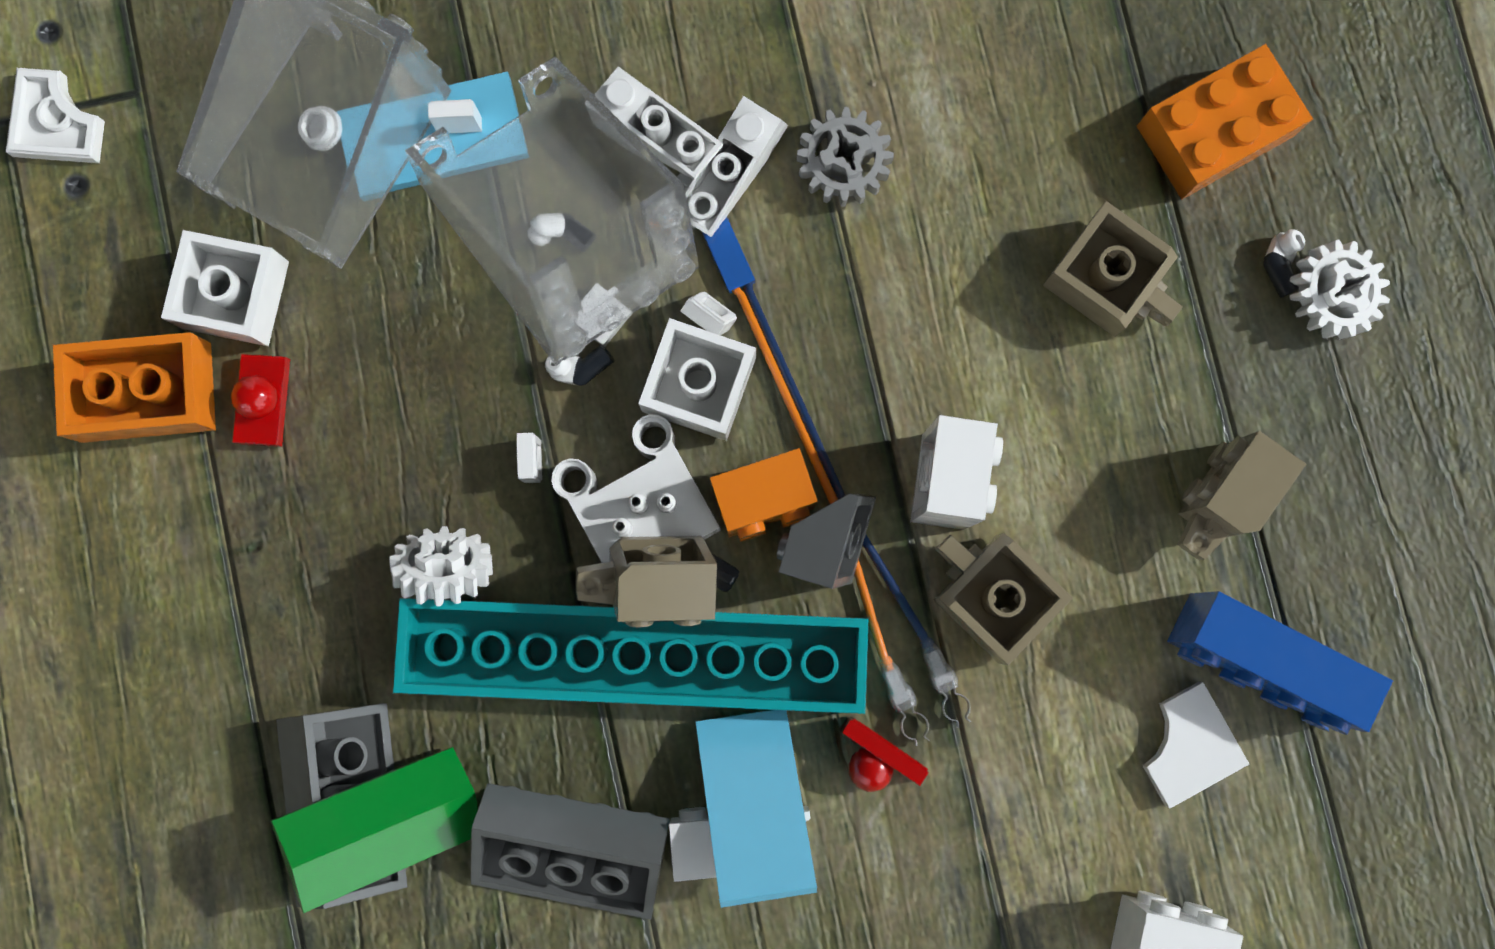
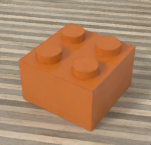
[710,448,818,542]

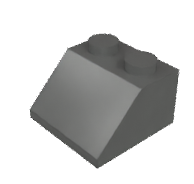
[777,494,876,589]

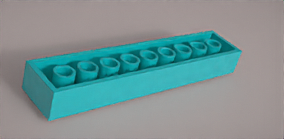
[393,598,869,714]

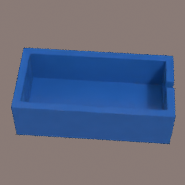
[1167,591,1393,735]

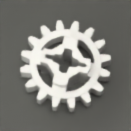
[1289,240,1390,340]
[390,526,493,606]

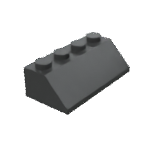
[276,703,408,909]
[471,783,670,920]

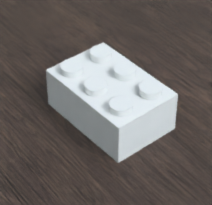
[910,415,1003,530]

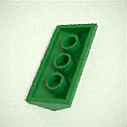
[270,747,478,913]

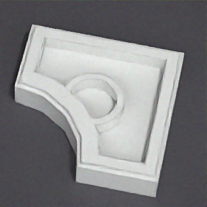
[6,68,105,163]
[1143,682,1249,809]

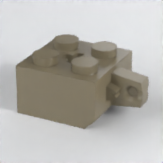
[1042,201,1183,337]
[1177,431,1306,560]
[934,533,1073,665]
[576,536,717,627]

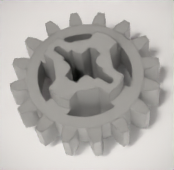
[797,107,894,207]

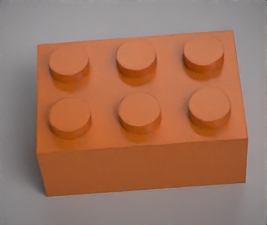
[1137,44,1313,200]
[53,332,216,443]

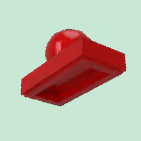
[231,354,290,447]
[839,716,929,792]

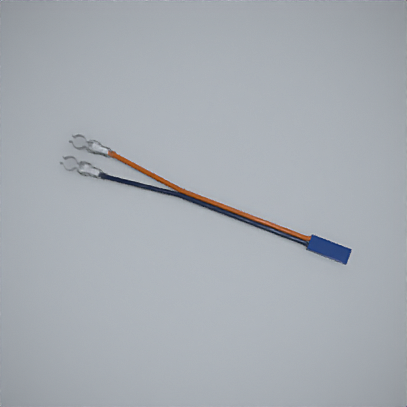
[701,217,971,746]

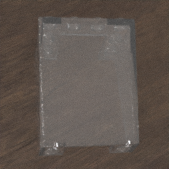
[176,0,452,269]
[405,57,699,366]

